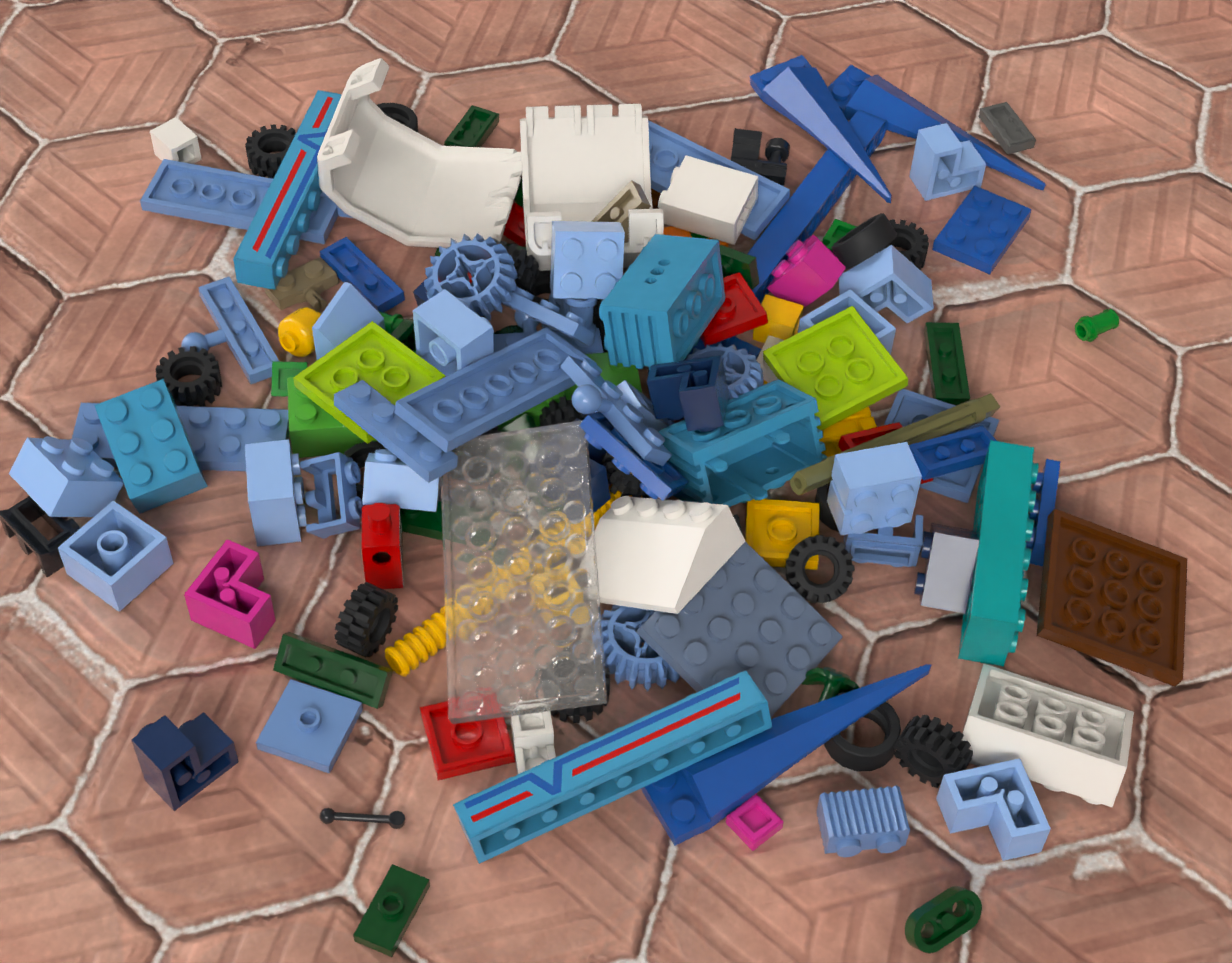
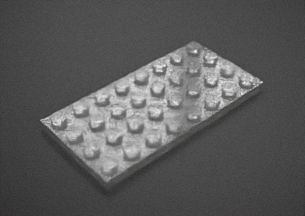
[441,420,607,724]

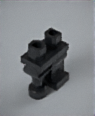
[731,128,790,187]

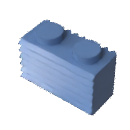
[816,785,910,857]

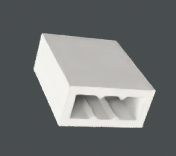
[658,155,758,245]

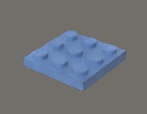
[883,389,999,503]

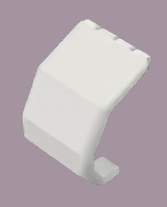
[317,58,522,248]
[520,104,664,271]

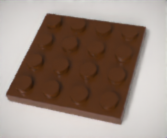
[1036,508,1187,687]

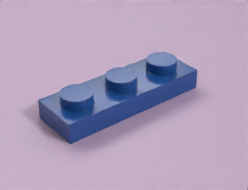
[319,237,405,313]
[909,425,997,480]
[1025,459,1061,566]

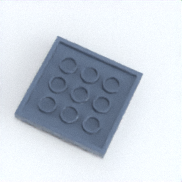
[636,542,843,717]

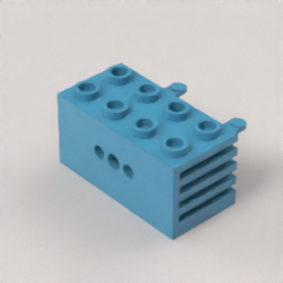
[599,234,725,370]
[657,379,827,507]

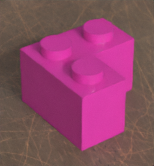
[767,234,846,308]
[184,539,276,649]

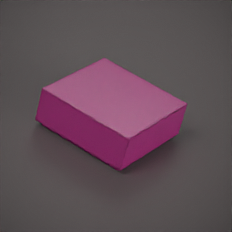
[726,794,784,851]

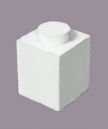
[150,117,202,164]

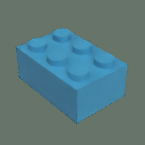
[94,379,208,514]

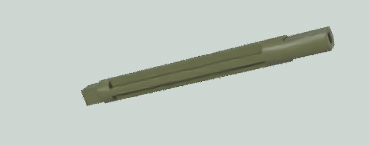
[789,393,1000,495]

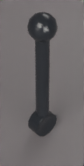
[319,808,405,829]

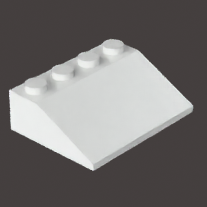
[575,496,745,614]
[962,664,1134,807]

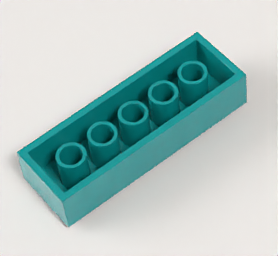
[958,440,1039,667]

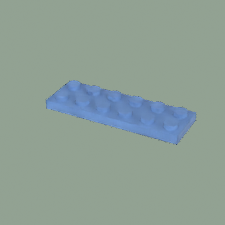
[648,120,790,240]
[140,159,338,244]
[394,327,597,453]
[71,402,289,472]

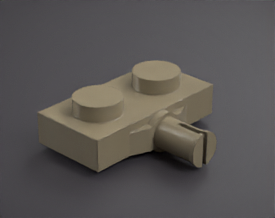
[264,257,339,312]

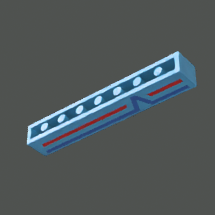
[233,90,342,290]
[453,670,772,864]

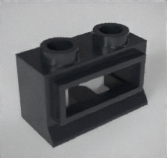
[0,496,80,577]

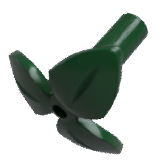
[801,667,860,702]

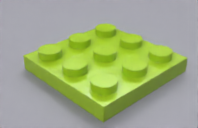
[763,306,908,430]
[293,321,446,444]

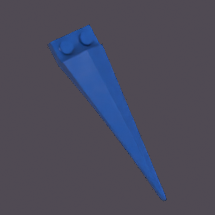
[750,55,892,203]
[828,65,1046,190]
[641,664,932,846]

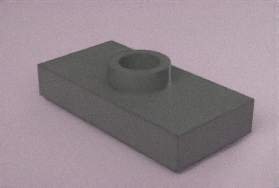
[978,102,1036,155]

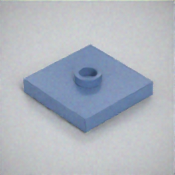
[256,679,363,774]

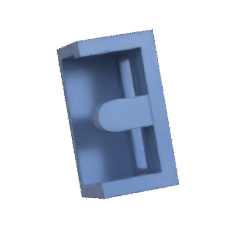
[300,452,364,539]
[844,515,923,567]

